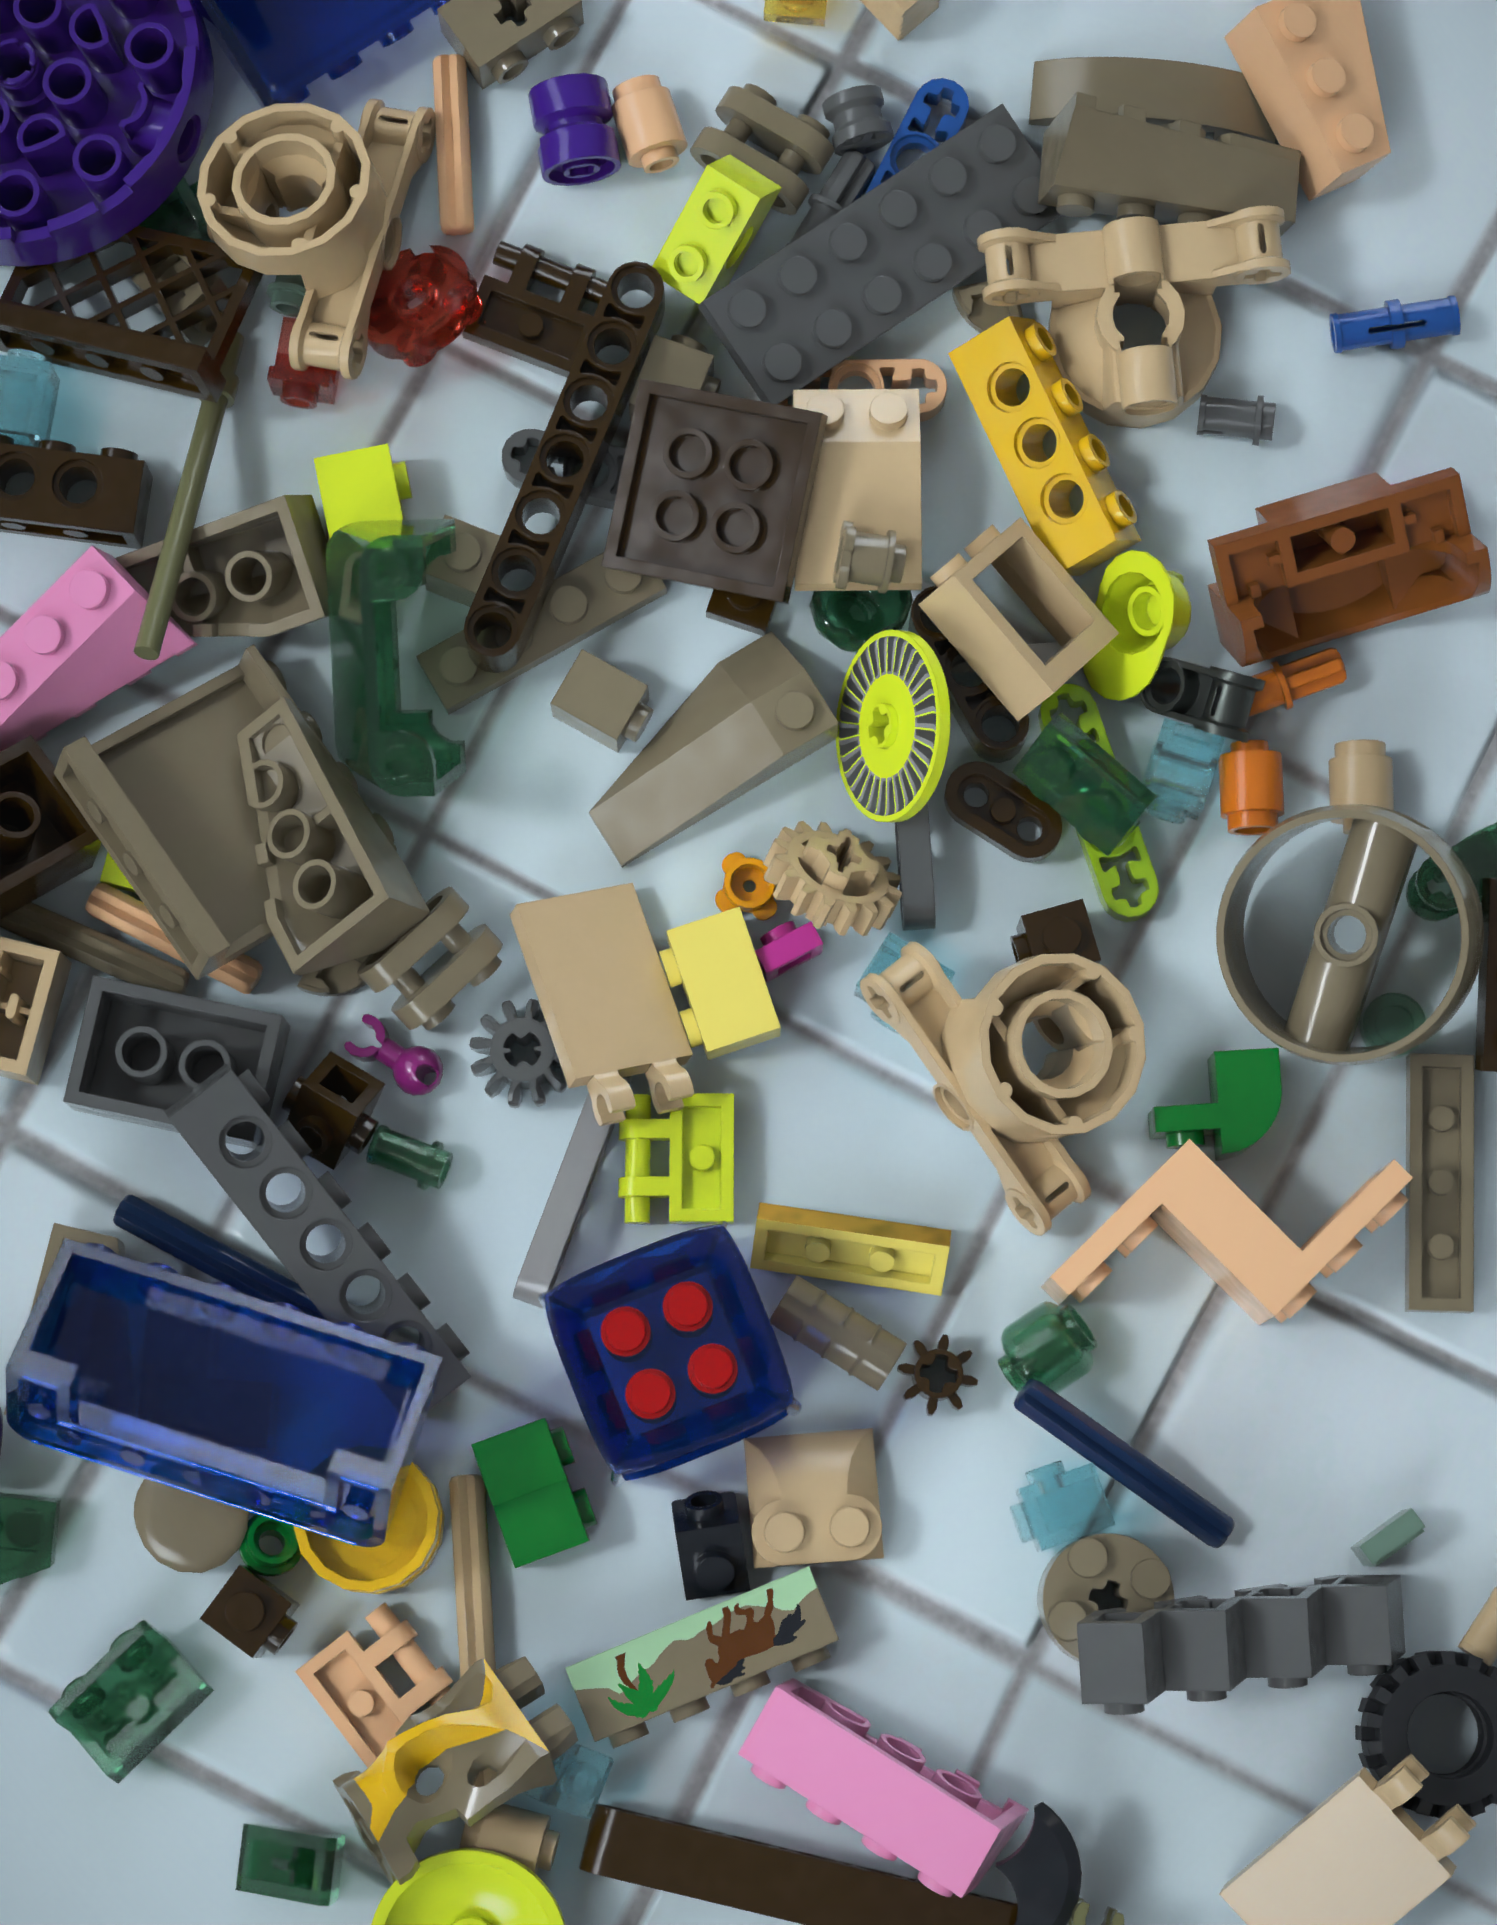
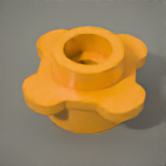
[715,852,777,921]

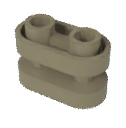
[690,83,834,215]
[357,887,503,1030]

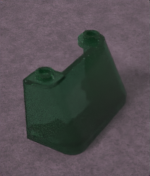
[326,519,466,797]

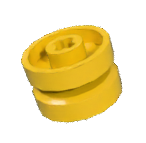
[293,1446,445,1595]

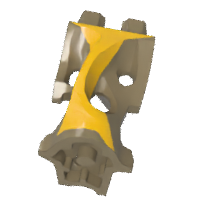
[333,1656,578,1885]

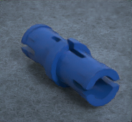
[1329,295,1461,353]

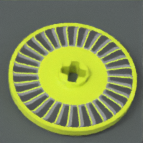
[836,630,950,823]

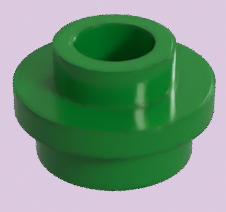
[239,1511,302,1577]

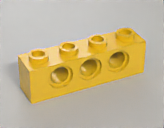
[948,316,1141,576]

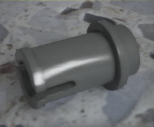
[1197,394,1276,446]

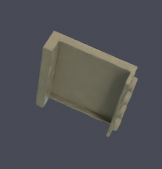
[53,644,397,980]

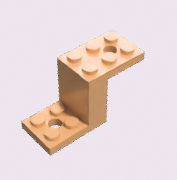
[1041,1139,1413,1325]

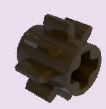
[897,1334,978,1416]

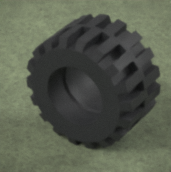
[1355,1651,1497,1818]

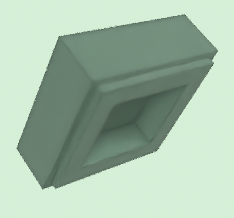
[1350,1508,1425,1567]

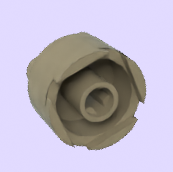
[1037,1533,1174,1661]

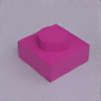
[755,921,823,983]

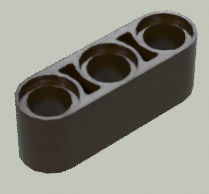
[908,585,1029,763]

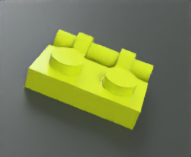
[618,1093,734,1224]

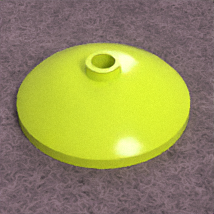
[371,1848,565,1925]

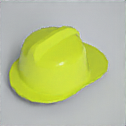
[1083,550,1192,701]

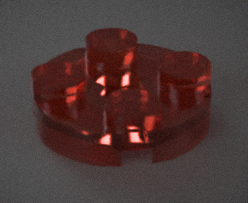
[368,245,483,367]

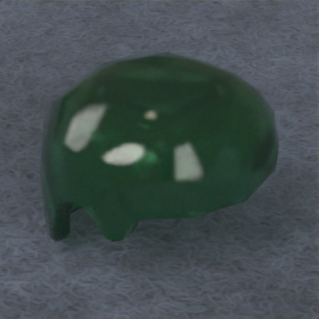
[809,590,913,653]

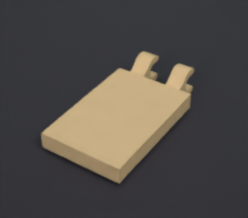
[510,883,694,1126]
[1219,1753,1477,1925]

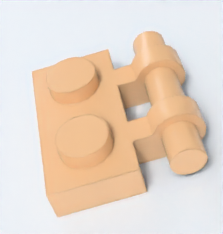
[295,1602,454,1768]

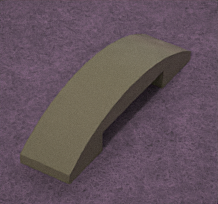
[1029,57,1276,144]

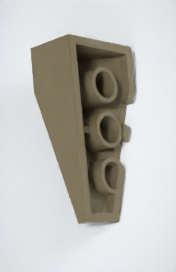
[115,495,332,637]
[589,631,839,867]
[237,696,431,976]

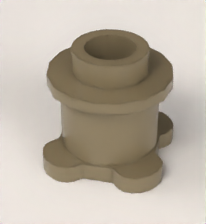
[833,521,906,594]

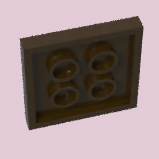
[601,379,828,604]

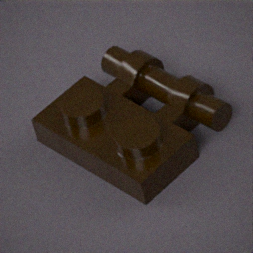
[461,241,608,377]

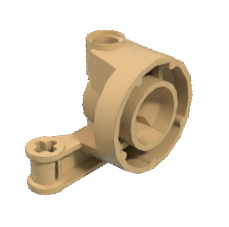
[197,99,436,380]
[977,205,1291,429]
[860,941,1146,1236]

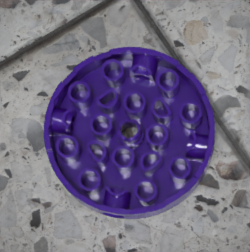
[0,0,214,267]

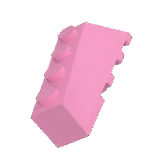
[0,546,198,752]
[738,1678,1029,1898]

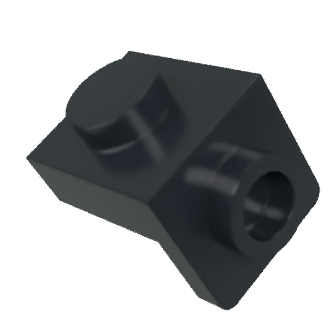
[671,1490,750,1601]

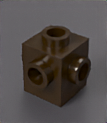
[281,1051,385,1170]

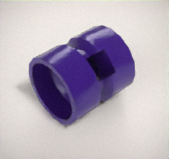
[528,73,622,186]

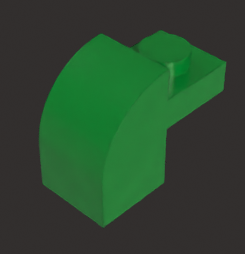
[1148,1048,1282,1161]

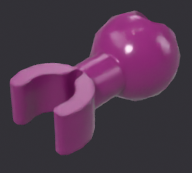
[344,1014,443,1096]

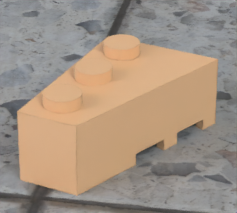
[1224,0,1391,201]

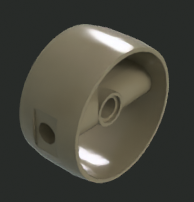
[1216,804,1484,1065]

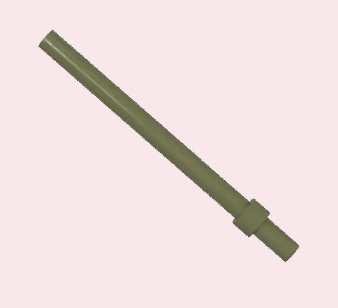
[134,332,244,660]

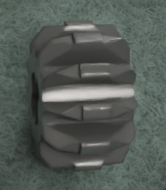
[469,999,567,1108]

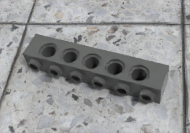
[165,1063,471,1425]

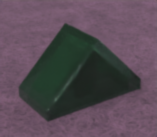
[235,1823,345,1906]

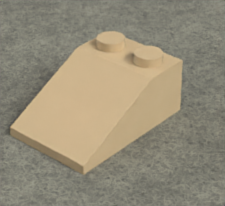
[793,389,922,591]

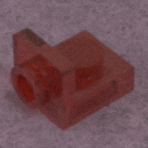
[267,317,340,409]

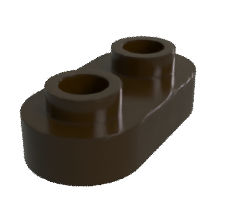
[944,761,1062,862]

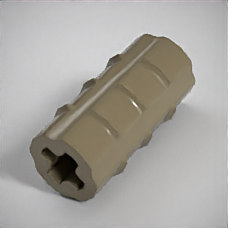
[768,1275,907,1391]

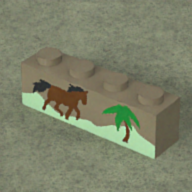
[565,1566,839,1749]

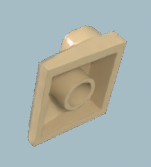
[744,1428,884,1569]

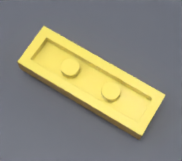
[750,1202,951,1296]

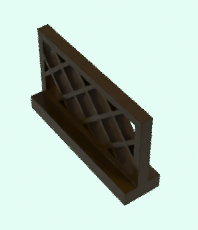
[0,226,263,403]

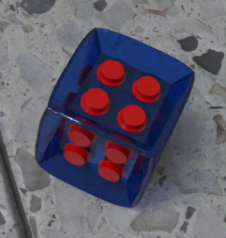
[538,1220,802,1488]

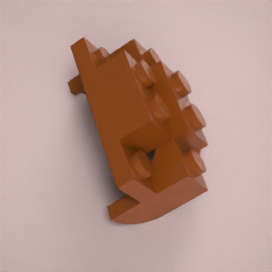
[1207,467,1491,667]

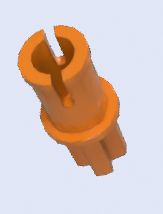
[1249,647,1347,717]

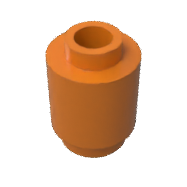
[1218,740,1285,835]

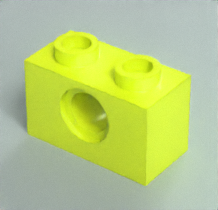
[652,154,782,304]

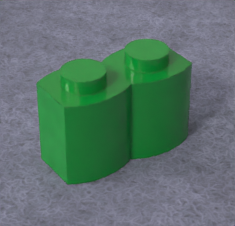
[471,1418,598,1568]

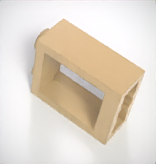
[918,517,1119,722]

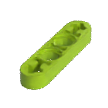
[1038,683,1159,922]

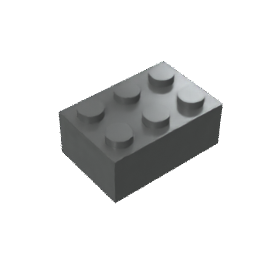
[63,976,291,1149]

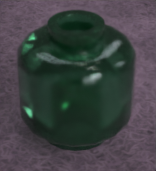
[998,1301,1098,1394]

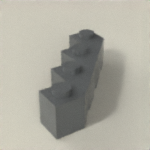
[1077,1575,1406,1715]

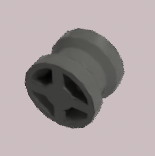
[822,85,894,156]

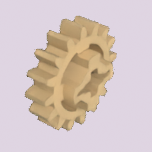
[763,821,902,936]

